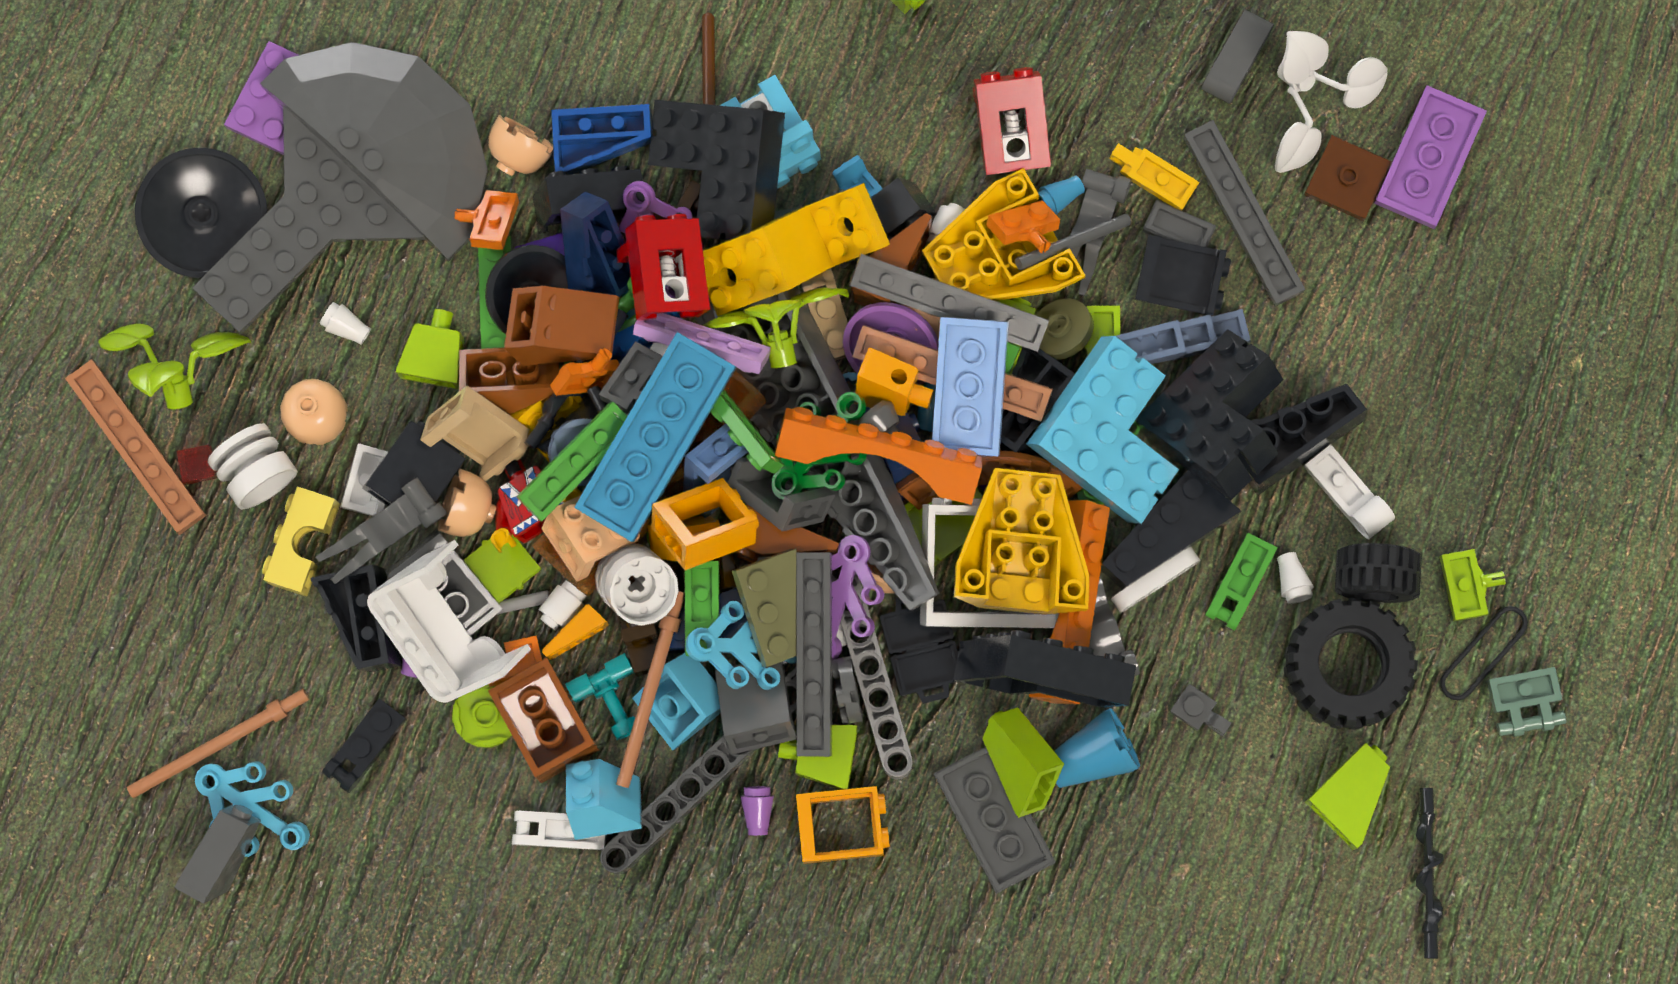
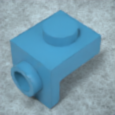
[832,155,883,198]

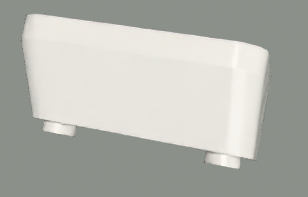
[367,540,531,703]

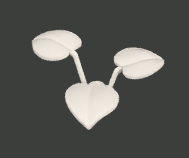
[1275,31,1388,173]

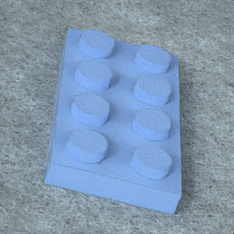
[932,317,1009,457]

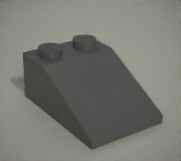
[385,529,503,636]

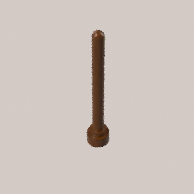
[702,12,716,105]

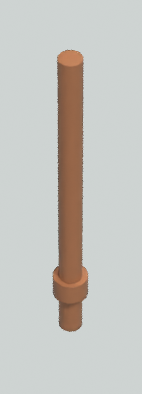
[616,591,685,788]
[127,689,310,798]

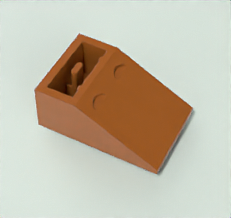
[504,286,619,366]

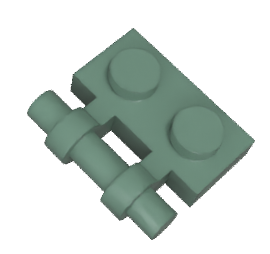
[1487,667,1566,737]

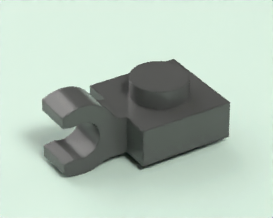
[1170,684,1231,737]

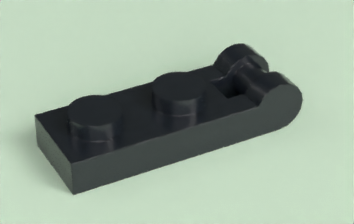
[322,698,407,793]

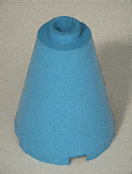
[1054,708,1140,788]

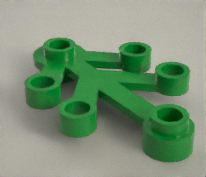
[771,392,867,500]

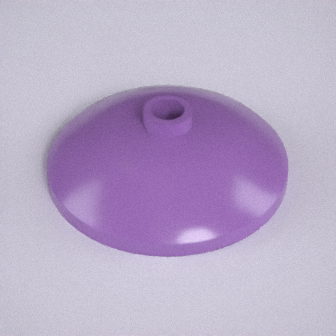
[843,302,939,385]

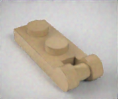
[801,268,848,361]

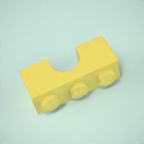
[262,486,340,597]

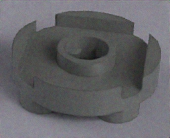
[832,656,863,725]

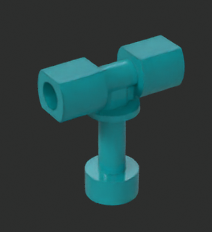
[565,653,635,740]

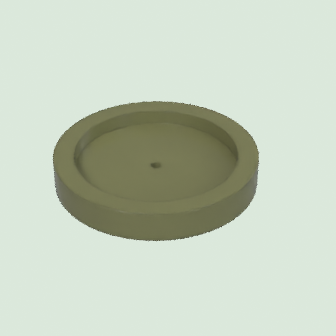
[1036,299,1094,360]

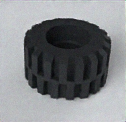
[1335,543,1422,603]

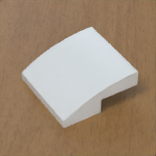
[340,444,388,516]

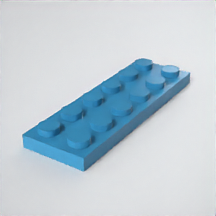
[574,332,736,542]

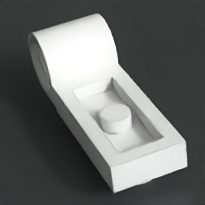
[1304,444,1395,540]

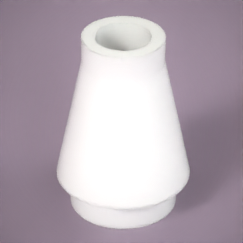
[320,302,371,345]
[1277,552,1314,604]

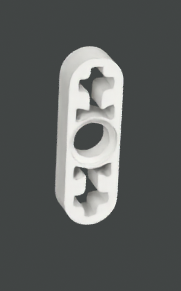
[1111,547,1201,613]

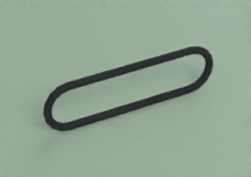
[1440,606,1528,701]

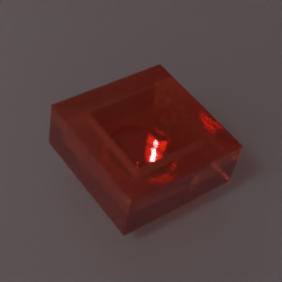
[177,444,217,485]

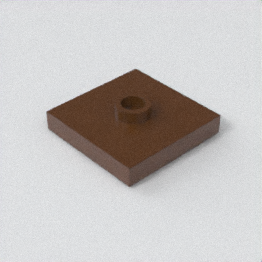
[1304,135,1392,222]

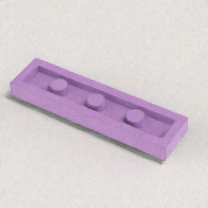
[633,313,771,374]

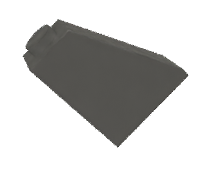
[174,804,261,904]

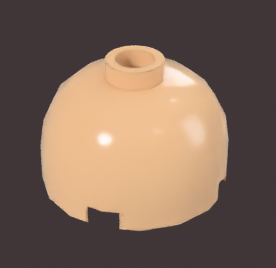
[488,115,554,176]
[280,379,348,445]
[437,468,496,537]

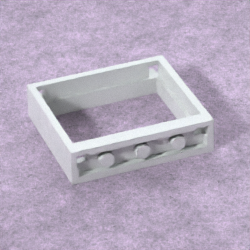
[920,498,1059,628]

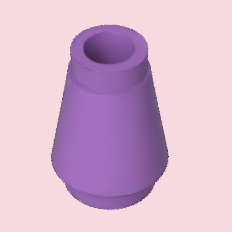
[740,786,774,836]

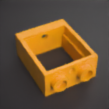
[651,478,759,570]
[796,786,890,864]

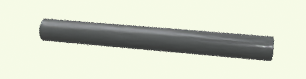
[1015,213,1131,270]

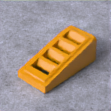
[542,604,609,660]

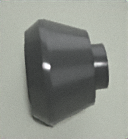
[856,400,900,434]

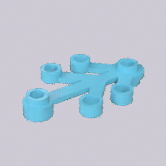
[686,601,797,690]
[195,761,310,857]

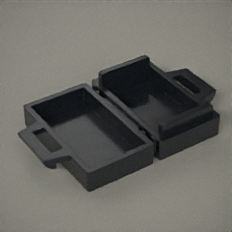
[880,597,958,704]

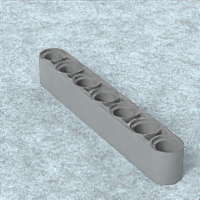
[832,572,913,780]

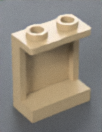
[421,386,530,482]

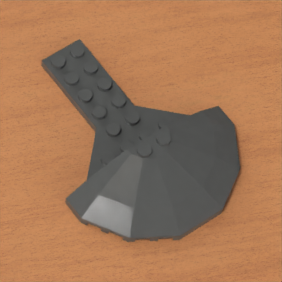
[192,42,488,334]

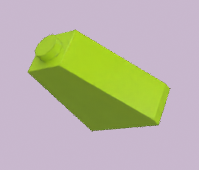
[982,707,1064,818]
[1305,743,1390,850]

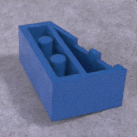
[551,104,653,175]

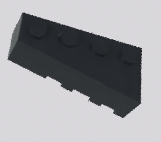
[1101,470,1241,590]

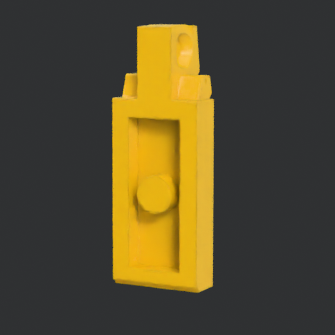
[1110,143,1199,211]

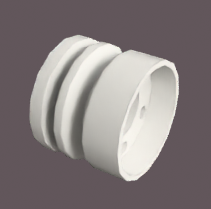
[208,423,298,510]
[595,543,678,625]

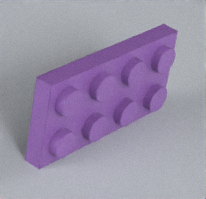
[1374,85,1487,229]

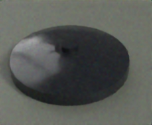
[135,147,268,279]

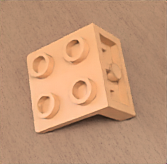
[541,495,640,582]

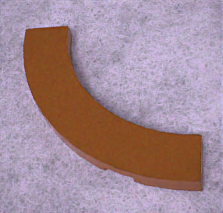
[896,451,1083,510]

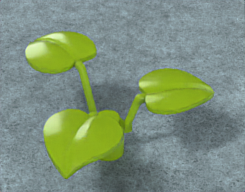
[702,288,849,368]
[98,324,252,409]

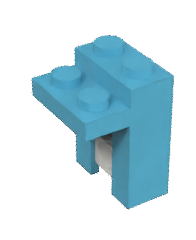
[719,75,821,189]

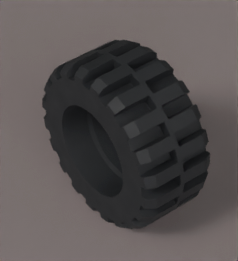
[1283,598,1418,730]

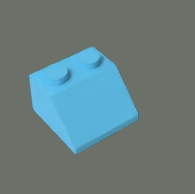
[632,653,721,750]
[566,759,642,840]

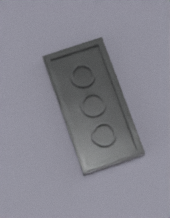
[933,746,1056,894]

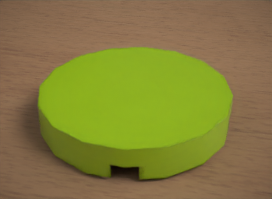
[452,684,512,748]

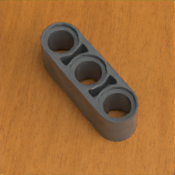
[1201,9,1274,104]

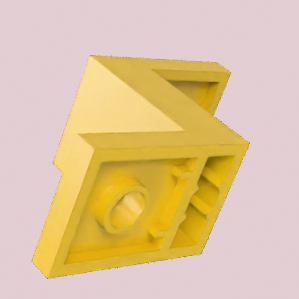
[703,183,890,316]

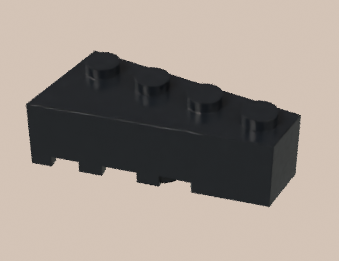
[1237,384,1367,495]

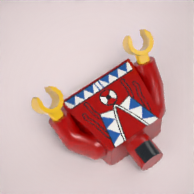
[491,459,582,553]

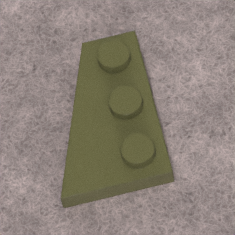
[732,548,797,667]

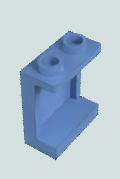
[683,424,748,518]

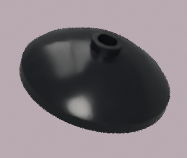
[485,245,568,335]

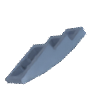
[1116,309,1251,364]

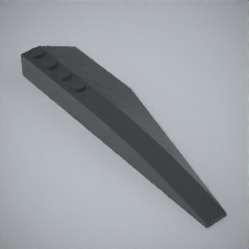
[695,269,939,610]

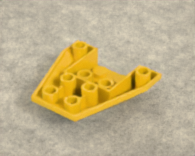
[922,168,1085,301]
[954,468,1089,615]

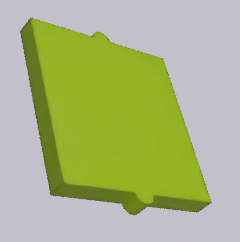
[464,534,542,603]

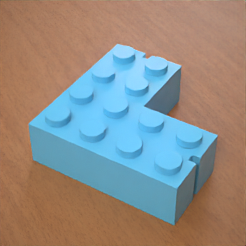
[1026,336,1179,524]

